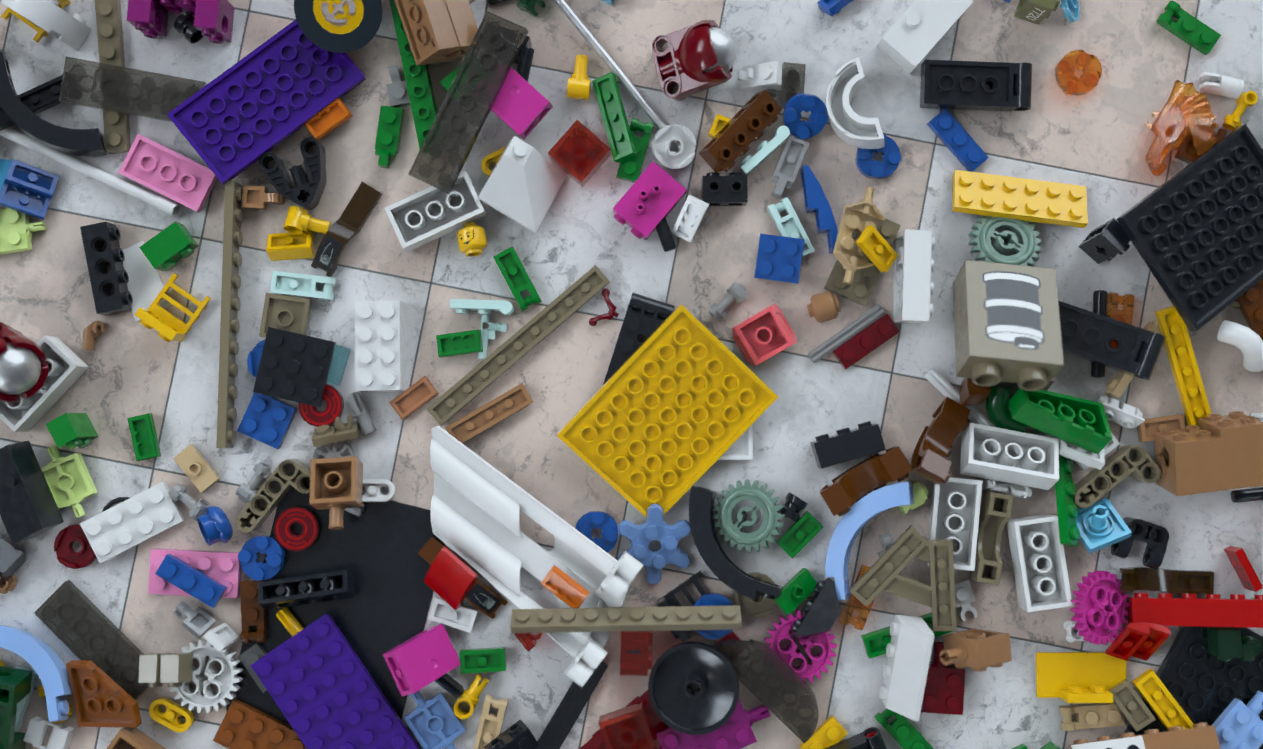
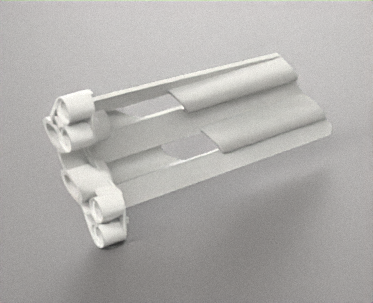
[430,426,643,687]

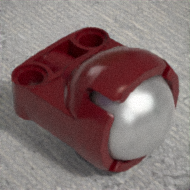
[652,20,736,101]
[0,322,48,402]

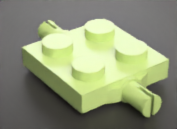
[0,208,46,255]
[41,445,98,518]

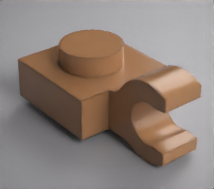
[242,185,284,210]

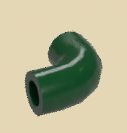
[985,385,1027,433]

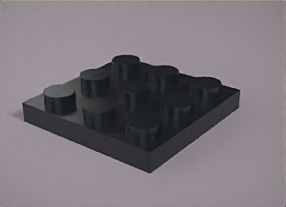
[253,327,336,407]

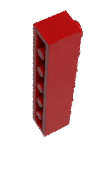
[1127,593,1263,628]

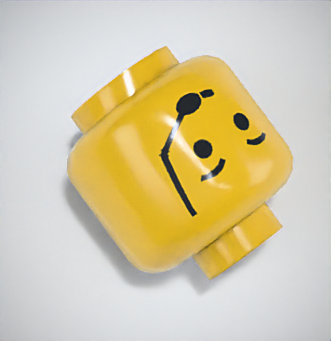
[457,222,487,257]

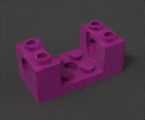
[126,0,235,44]

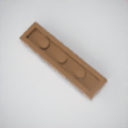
[445,383,534,444]

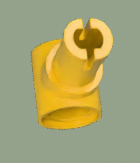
[567,55,591,100]
[283,206,331,235]
[453,674,489,719]

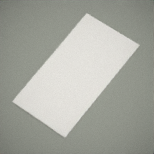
[123,241,172,321]

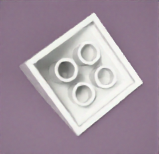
[478,136,566,233]

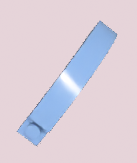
[825,482,914,600]
[0,625,72,722]

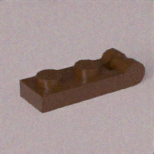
[240,580,267,644]

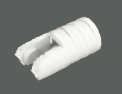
[1199,72,1244,99]

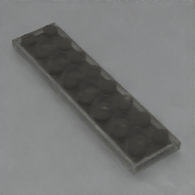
[408,11,528,195]

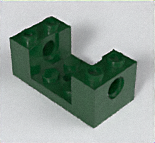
[0,666,32,749]

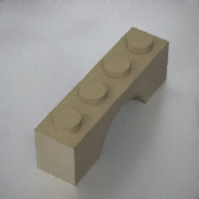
[969,491,1014,585]

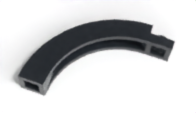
[0,52,106,156]
[689,485,783,599]

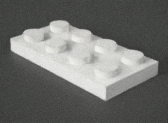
[80,481,185,563]

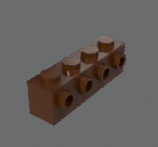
[699,90,782,172]

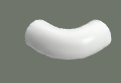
[1217,320,1263,372]

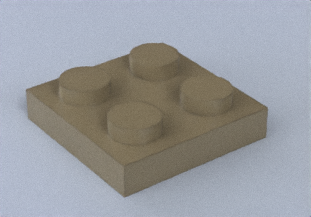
[259,293,312,338]

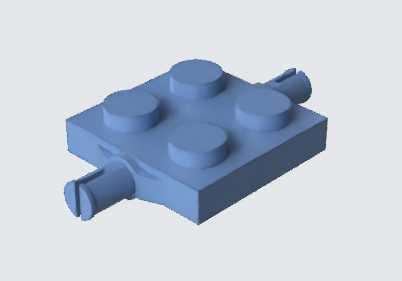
[404,691,467,749]

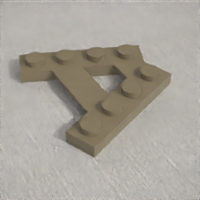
[849,525,957,631]

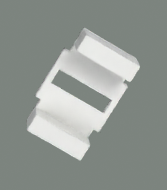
[24,716,75,749]

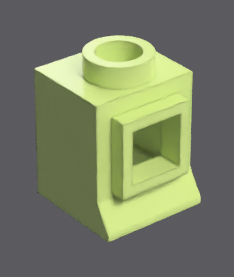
[898,480,929,514]

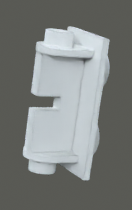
[1097,395,1145,430]
[982,479,1032,499]

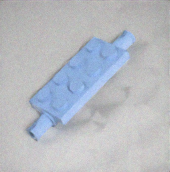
[1211,691,1263,749]

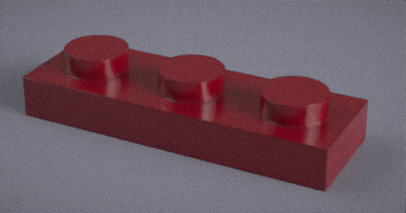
[832,314,900,370]

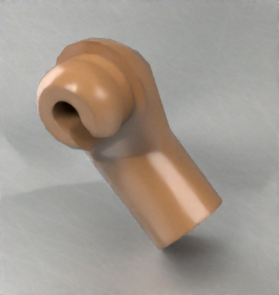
[82,321,106,350]

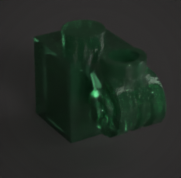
[1207,627,1262,661]

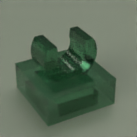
[516,0,546,16]

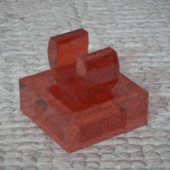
[514,633,543,652]

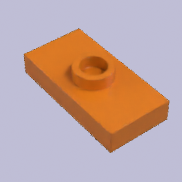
[305,98,353,141]
[541,565,590,608]

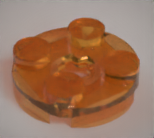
[1055,50,1102,96]

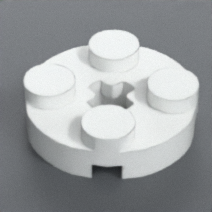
[651,124,696,169]

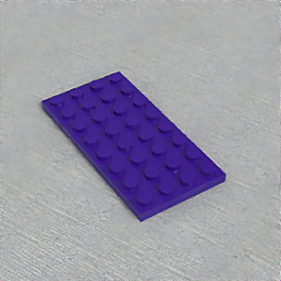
[167,20,366,185]
[250,613,420,749]

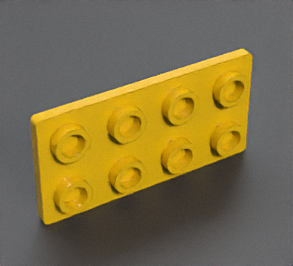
[1035,652,1126,703]

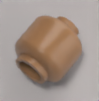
[807,291,841,323]

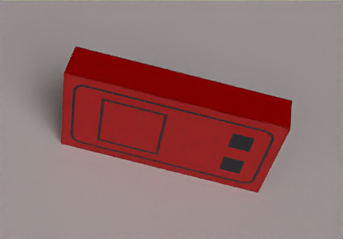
[1224,546,1263,592]

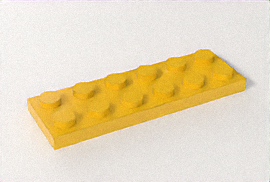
[952,170,1088,228]

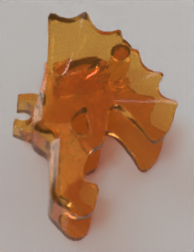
[1145,80,1218,176]

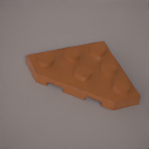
[66,660,142,728]

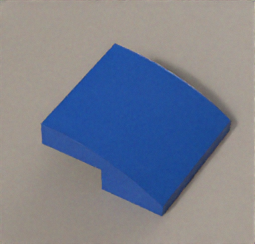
[0,159,60,220]

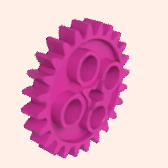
[1070,570,1129,645]
[763,610,837,684]

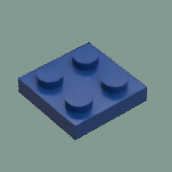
[754,234,805,284]
[237,393,298,449]

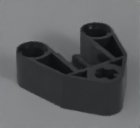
[258,137,327,210]

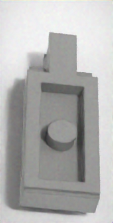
[771,135,810,198]

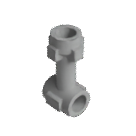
[709,282,748,320]
[236,462,271,503]
[169,484,210,521]

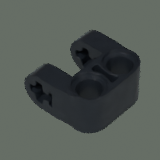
[1111,517,1169,569]

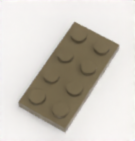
[824,218,901,306]

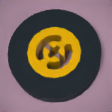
[294,0,382,53]

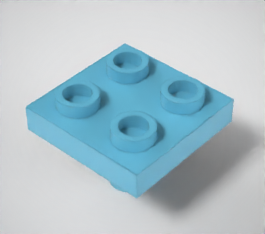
[1076,497,1132,554]

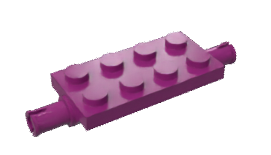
[656,699,771,749]

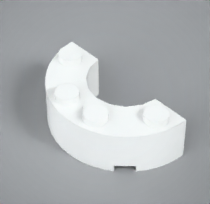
[0,0,92,51]
[826,57,885,149]

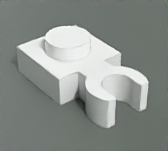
[954,579,977,621]

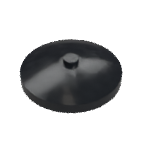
[648,642,740,735]

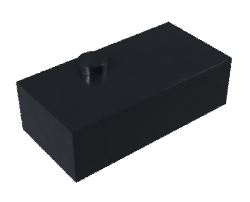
[0,441,64,544]

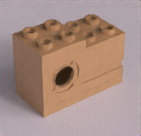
[395,0,483,66]
[1154,411,1263,496]

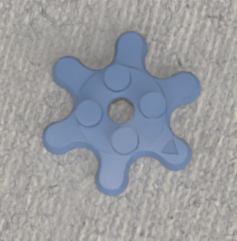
[617,504,691,585]

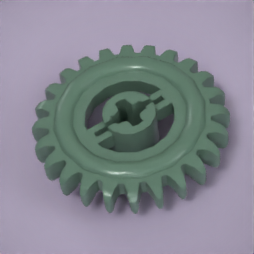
[968,215,1042,267]
[713,479,786,553]

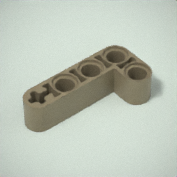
[1073,445,1161,508]
[236,459,311,533]

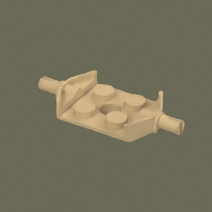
[833,186,885,284]

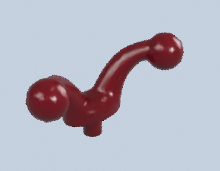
[589,289,619,326]

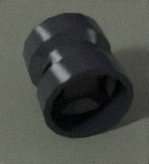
[173,12,204,44]
[778,492,808,522]

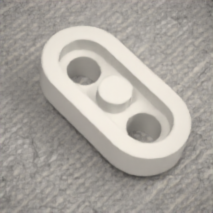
[362,479,396,502]

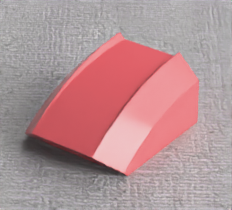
[733,304,797,366]

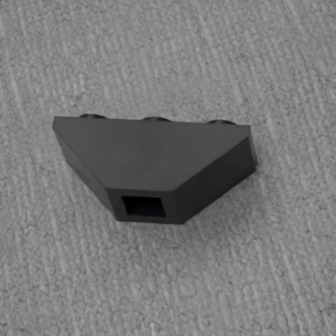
[790,577,841,640]

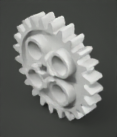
[170,639,243,713]

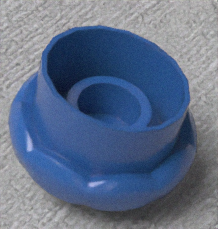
[197,506,233,546]

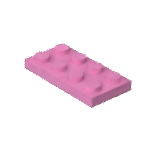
[118,134,217,213]
[148,548,242,598]

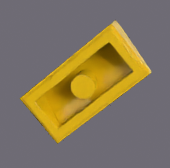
[266,231,314,261]

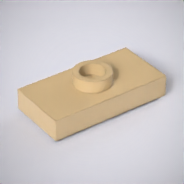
[173,444,221,493]

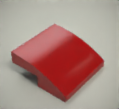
[424,547,478,611]
[1105,622,1171,661]

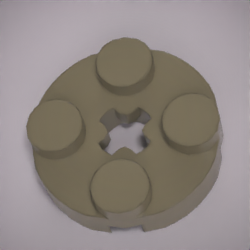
[733,572,776,618]

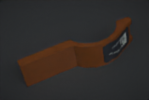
[417,536,508,619]

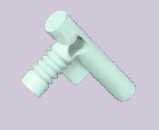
[478,315,508,359]

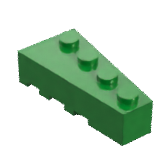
[1008,388,1113,454]

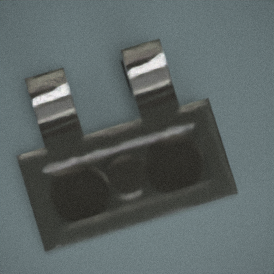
[766,62,806,108]

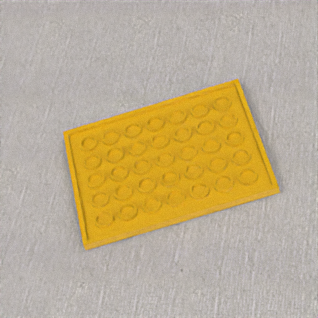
[557,304,778,518]

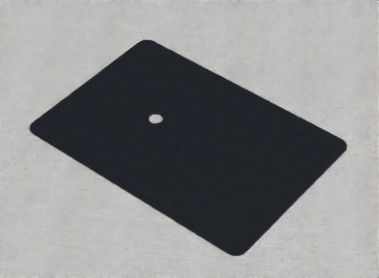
[226,479,445,725]

